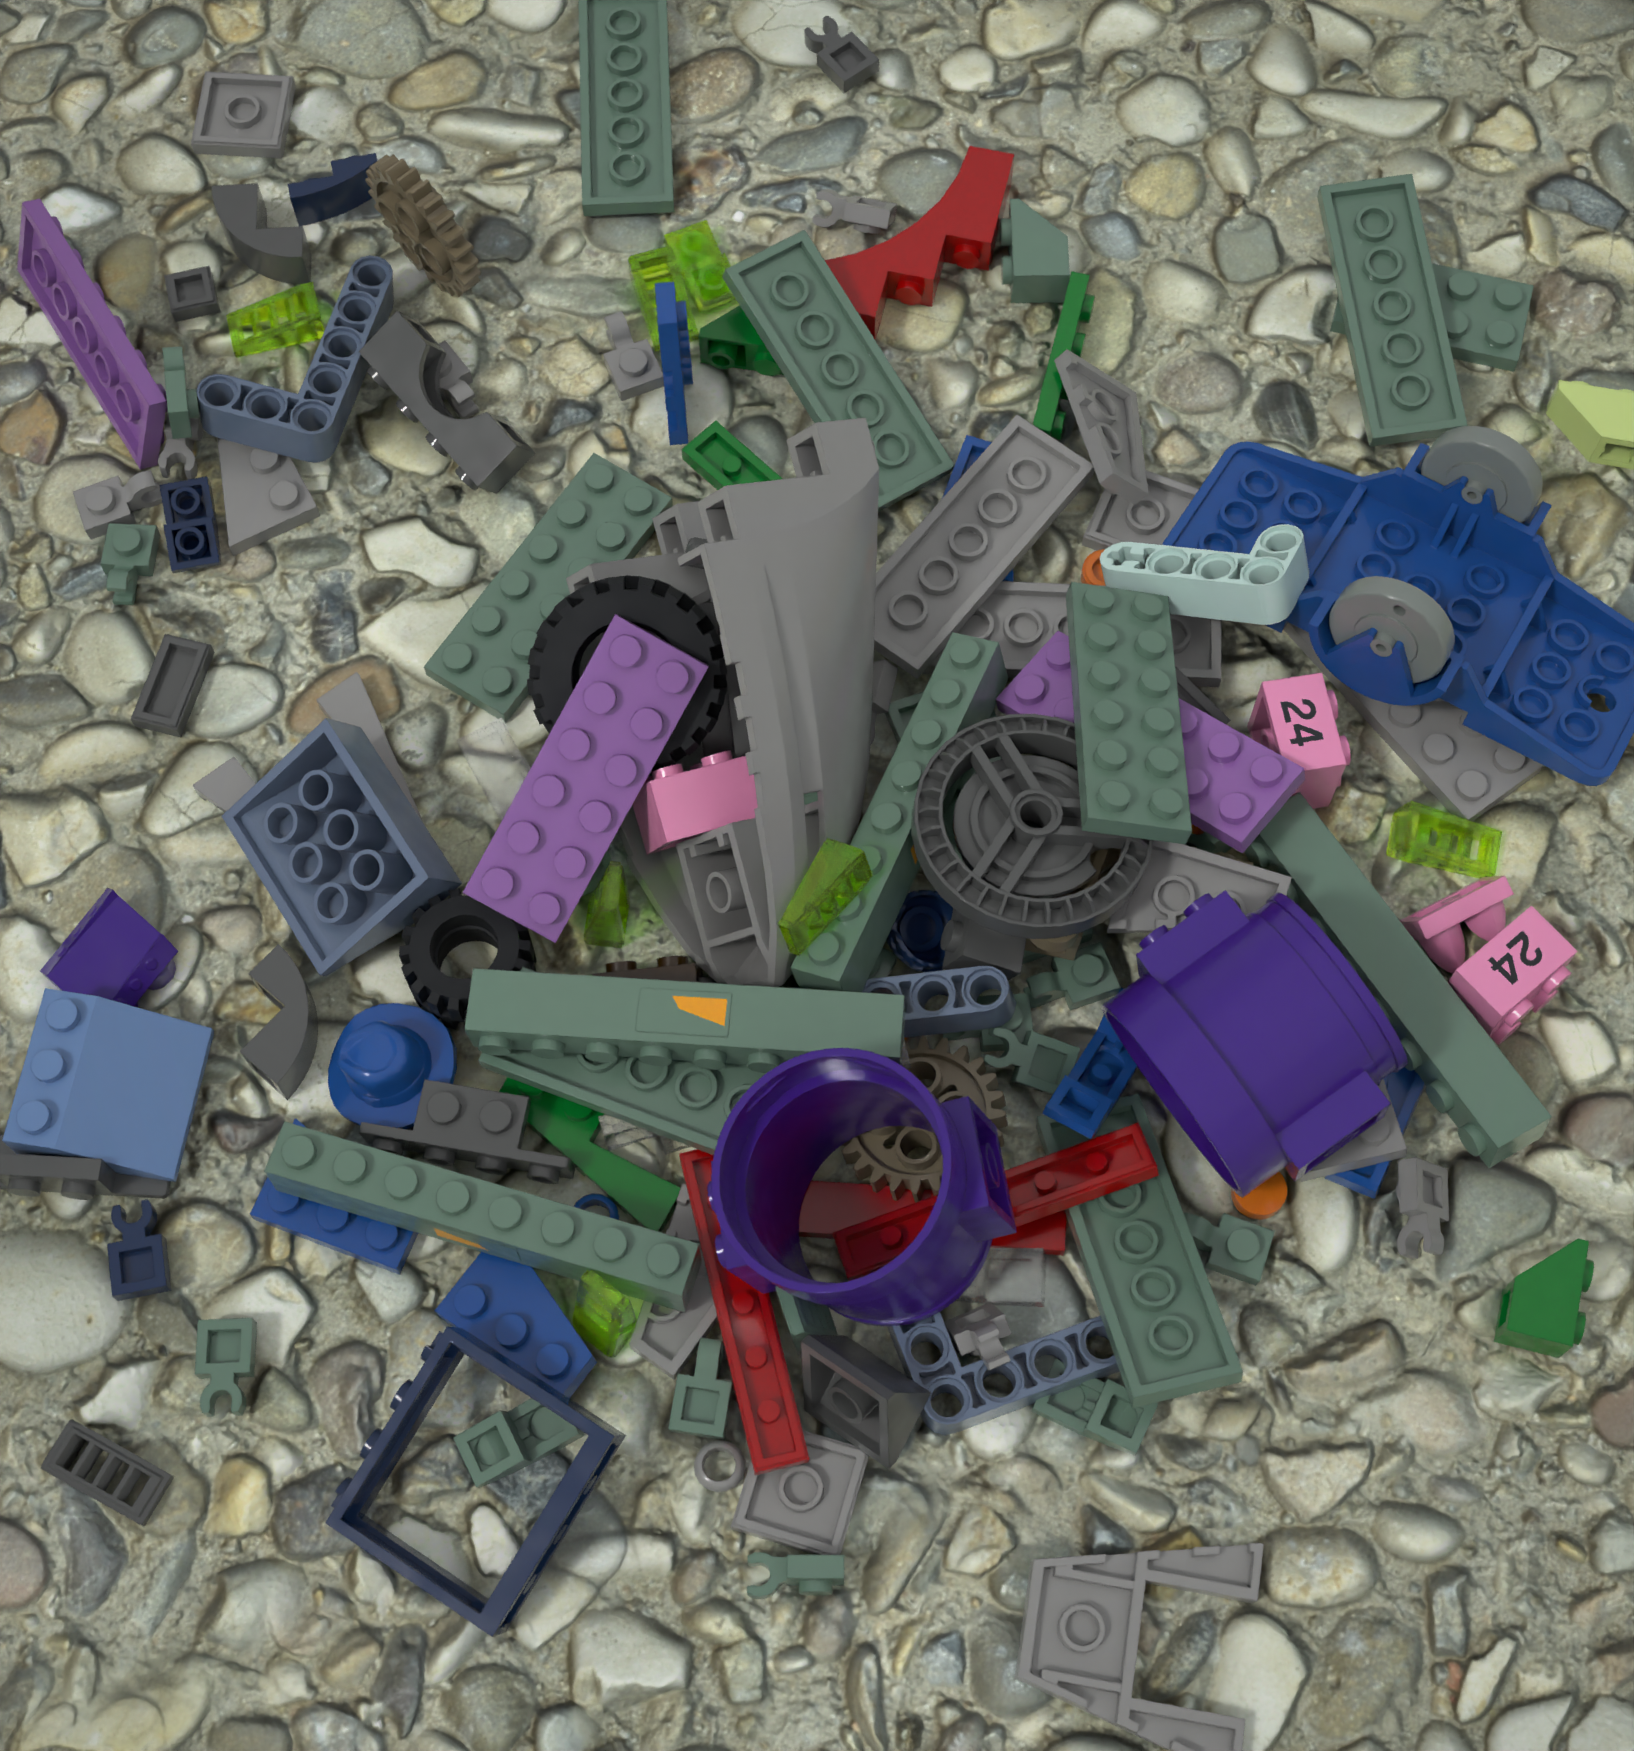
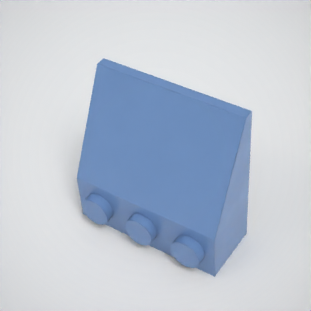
[2,988,215,1182]

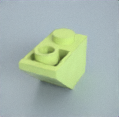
[1546,380,1634,470]

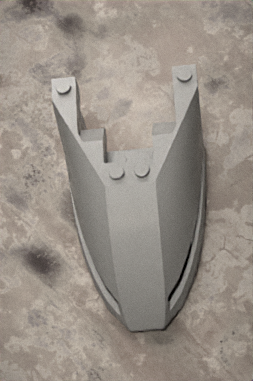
[566,418,879,987]

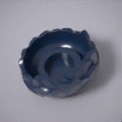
[886,890,953,972]

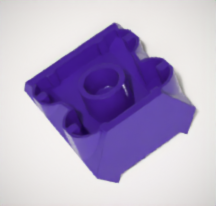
[40,888,178,1007]

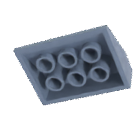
[222,718,462,976]

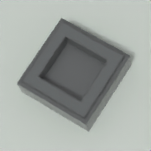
[164,266,220,322]

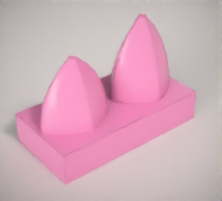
[1400,876,1514,974]

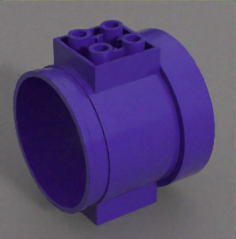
[1101,890,1408,1198]
[707,1048,1017,1327]

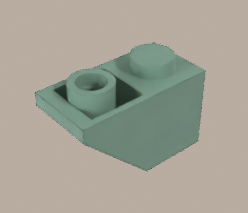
[999,199,1070,303]

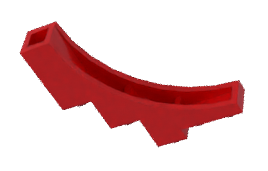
[825,146,1014,340]

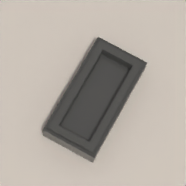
[131,634,215,738]

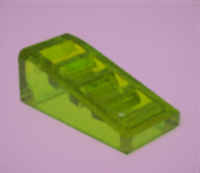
[628,246,699,351]
[226,282,325,358]
[1386,800,1502,878]
[778,838,872,956]
[583,861,630,948]
[572,1270,637,1358]

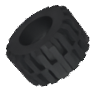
[399,888,537,1030]

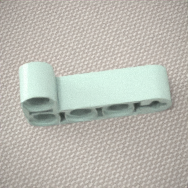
[1099,524,1309,625]

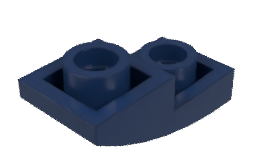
[288,153,378,227]
[159,476,221,573]

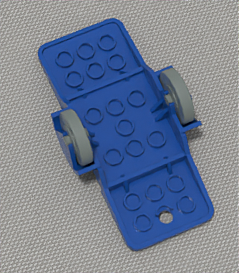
[1162,426,1634,786]

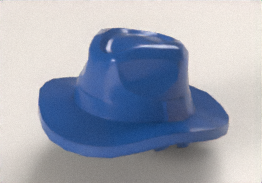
[328,1003,457,1129]

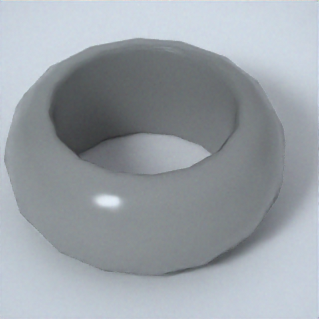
[694,1440,745,1492]

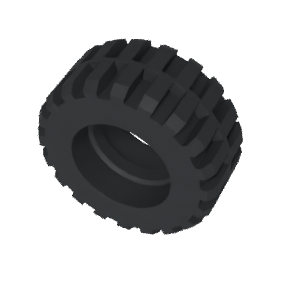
[527,575,727,771]

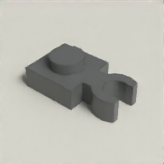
[804,16,879,93]

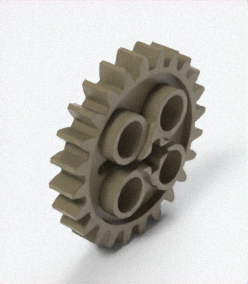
[365,154,481,297]
[841,1036,1008,1203]

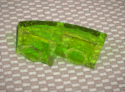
[664,220,736,313]

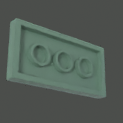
[1330,263,1534,372]

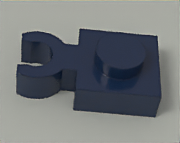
[107,1199,172,1301]

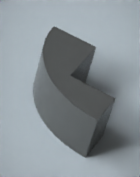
[212,183,312,285]
[240,944,318,1100]

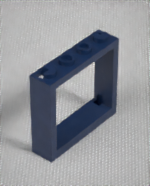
[325,1327,626,1637]

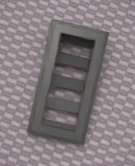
[41,1419,174,1527]

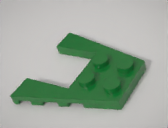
[499,1077,680,1233]

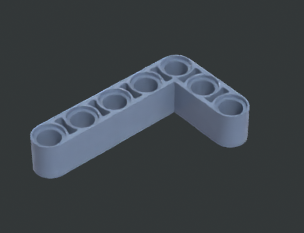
[197,255,394,463]
[795,966,1016,1038]
[887,1312,1120,1435]

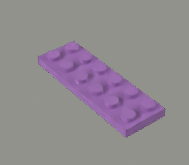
[17,199,168,470]
[462,614,709,943]
[996,631,1305,854]

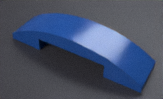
[1042,987,1138,1139]

